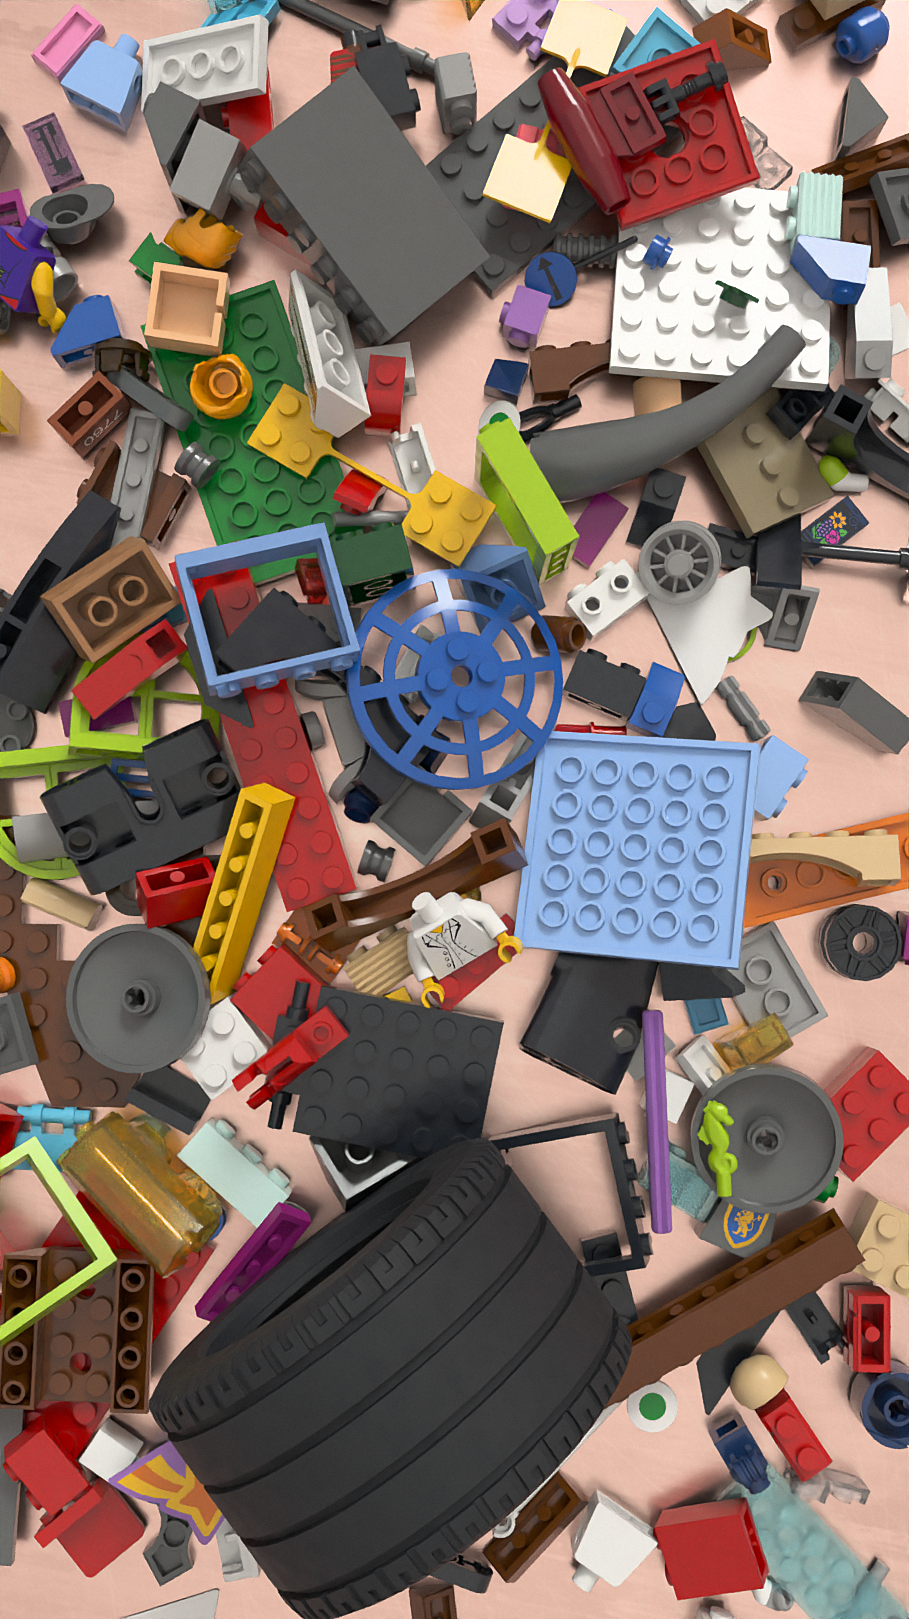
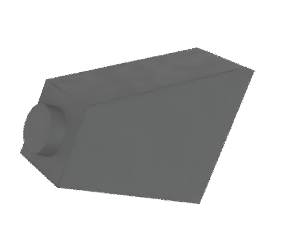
[799,671,909,755]

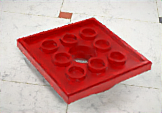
[578,39,760,231]

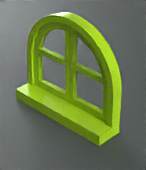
[68,632,220,761]
[0,745,127,880]

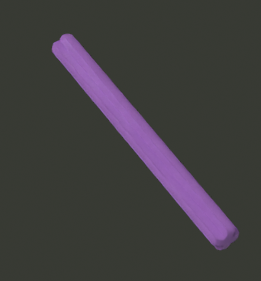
[642,1010,672,1234]

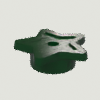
[715,280,759,310]

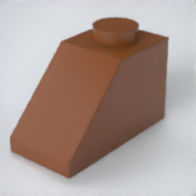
[692,8,772,71]

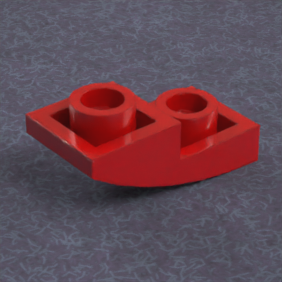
[332,469,390,515]

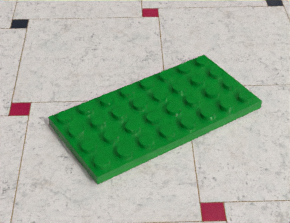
[141,280,364,586]

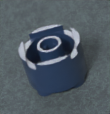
[850,1360,909,1449]

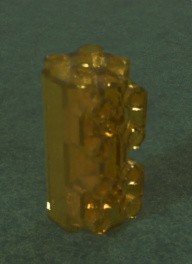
[57,1111,222,1279]

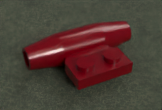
[537,68,667,215]

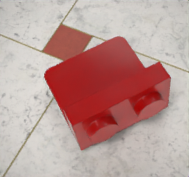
[34,1475,145,1578]

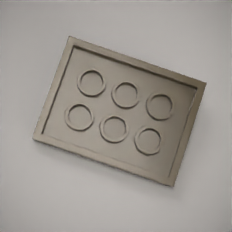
[697,387,835,538]

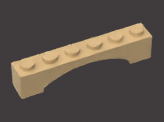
[750,829,901,887]

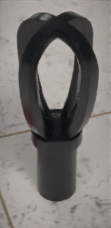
[519,394,582,442]

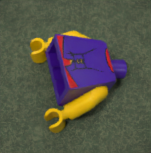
[0,216,67,334]

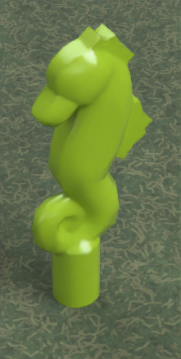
[697,1100,738,1197]

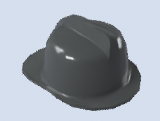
[30,184,114,244]

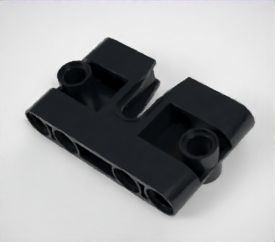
[39,719,241,896]

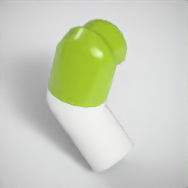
[818,455,869,492]

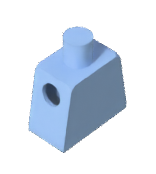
[60,34,142,131]

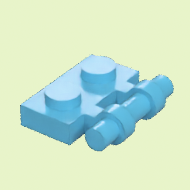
[13,1104,92,1173]

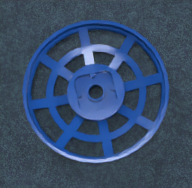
[346,569,563,790]

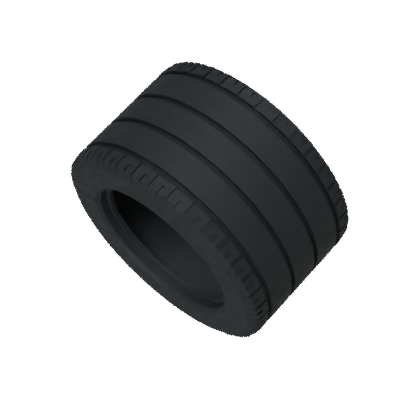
[148,1138,632,1619]

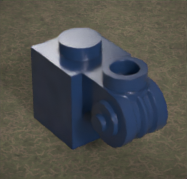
[708,1413,770,1495]

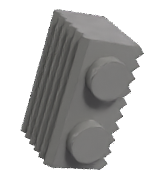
[434,52,477,135]

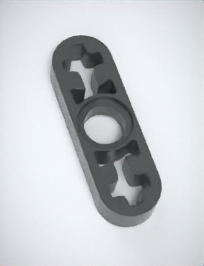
[105,365,194,432]

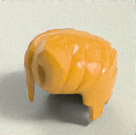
[164,208,243,269]
[190,354,253,419]

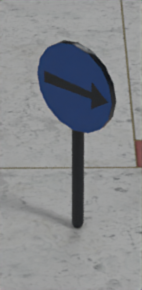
[524,236,638,307]

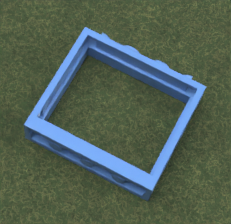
[174,522,360,698]

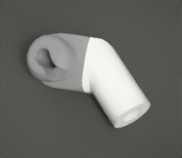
[752,1578,794,1612]

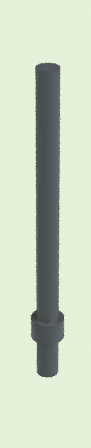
[278,0,435,76]

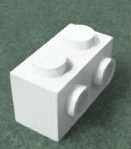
[564,559,650,642]

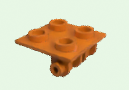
[272,905,361,984]

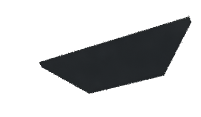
[184,589,254,728]
[696,1311,780,1415]

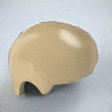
[730,1354,789,1410]

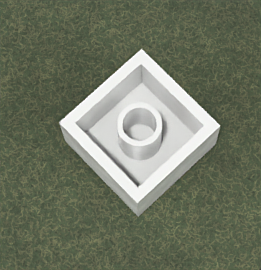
[181,994,272,1101]

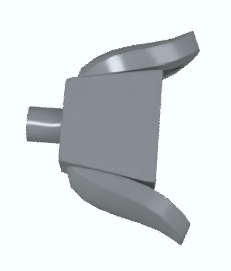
[295,679,365,804]

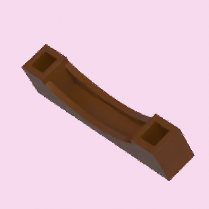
[528,339,720,404]
[303,818,529,953]

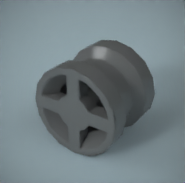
[174,442,220,489]
[357,840,396,883]

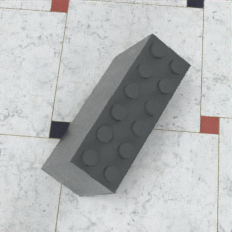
[238,66,490,347]

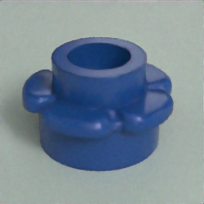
[642,235,674,270]

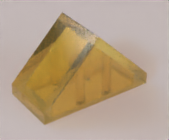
[713,1012,794,1071]

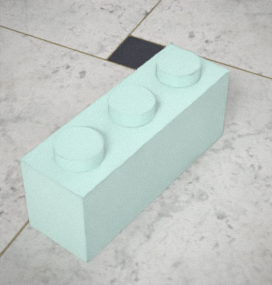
[177,1118,292,1228]

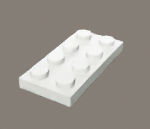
[141,14,269,112]

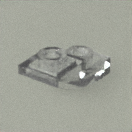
[741,116,793,191]
[783,1467,871,1505]

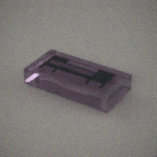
[22,112,85,194]

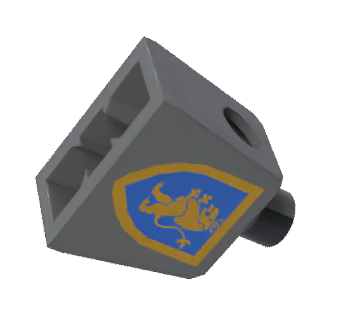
[694,1194,777,1258]

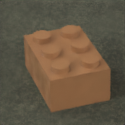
[40,536,181,663]

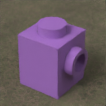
[499,285,551,348]

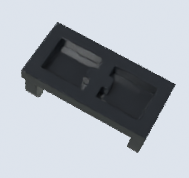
[784,1292,846,1365]

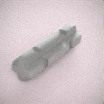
[717,675,771,741]

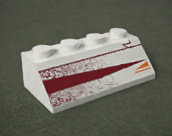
[288,269,371,438]

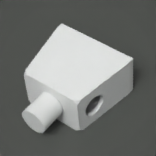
[571,1489,658,1592]

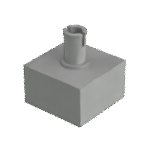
[169,119,264,220]

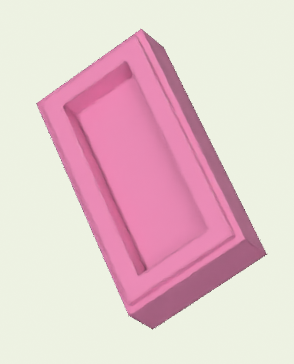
[31,3,105,83]

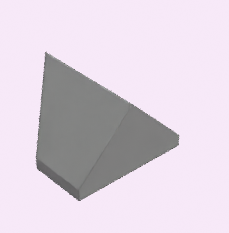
[751,585,820,651]

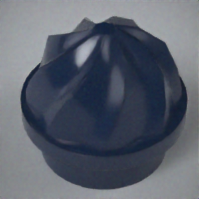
[343,788,379,823]

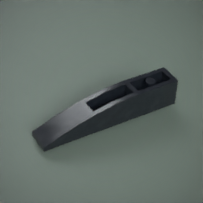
[0,490,122,714]

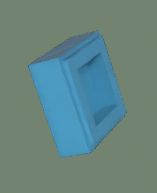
[683,998,729,1035]

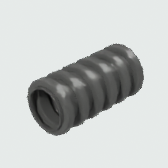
[553,232,618,268]

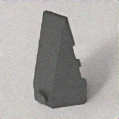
[309,1136,425,1211]

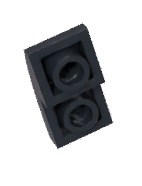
[766,383,835,440]

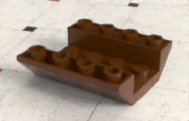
[0,1246,156,1414]

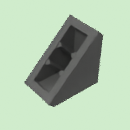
[834,77,889,161]

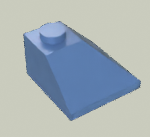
[450,544,546,634]

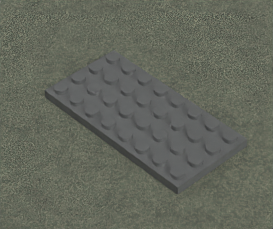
[426,8,681,296]

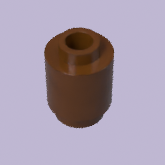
[531,615,587,653]

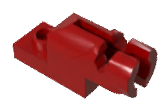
[232,1005,349,1110]

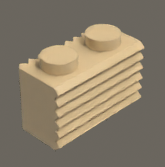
[343,925,414,996]

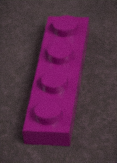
[195,1202,311,1322]

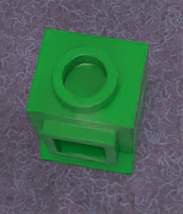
[129,232,185,285]

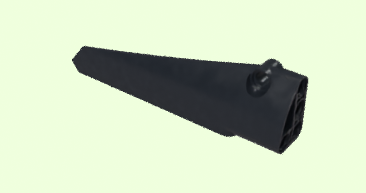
[519,702,716,1095]

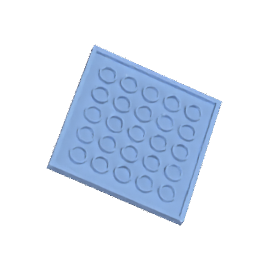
[514,731,761,970]

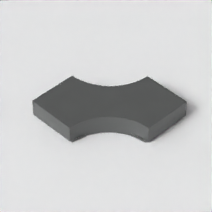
[142,1504,194,1587]

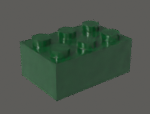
[330,522,416,607]

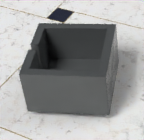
[370,765,473,867]

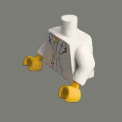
[407,892,523,1008]

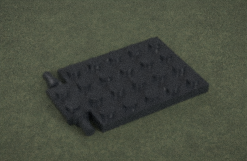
[265,980,504,1158]

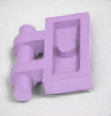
[492,0,559,61]

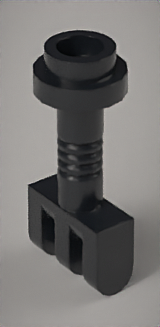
[643,60,729,126]

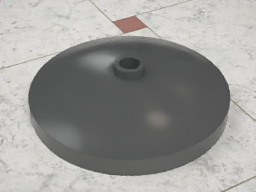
[66,924,211,1073]
[690,1064,844,1214]

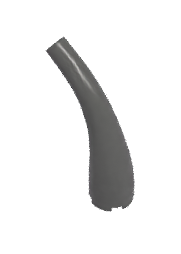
[530,324,806,503]

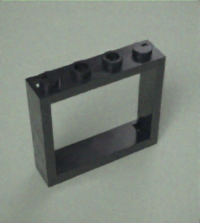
[488,1113,654,1277]

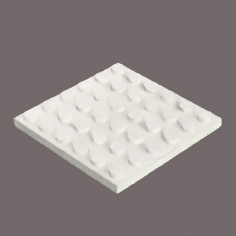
[609,188,830,391]

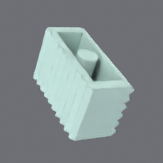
[784,171,843,253]

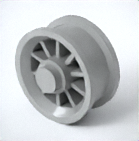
[638,520,721,605]

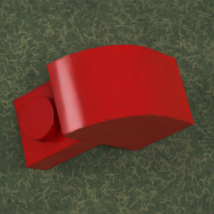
[364,354,406,437]

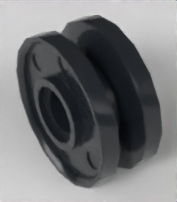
[818,904,902,981]

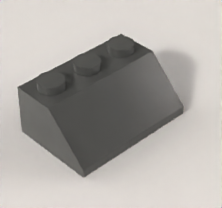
[143,81,207,214]

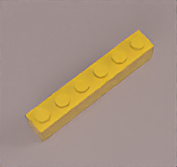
[193,783,295,1005]

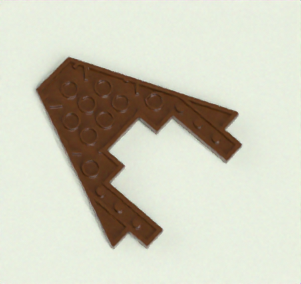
[0,815,221,1108]

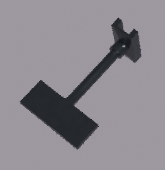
[756,514,909,591]

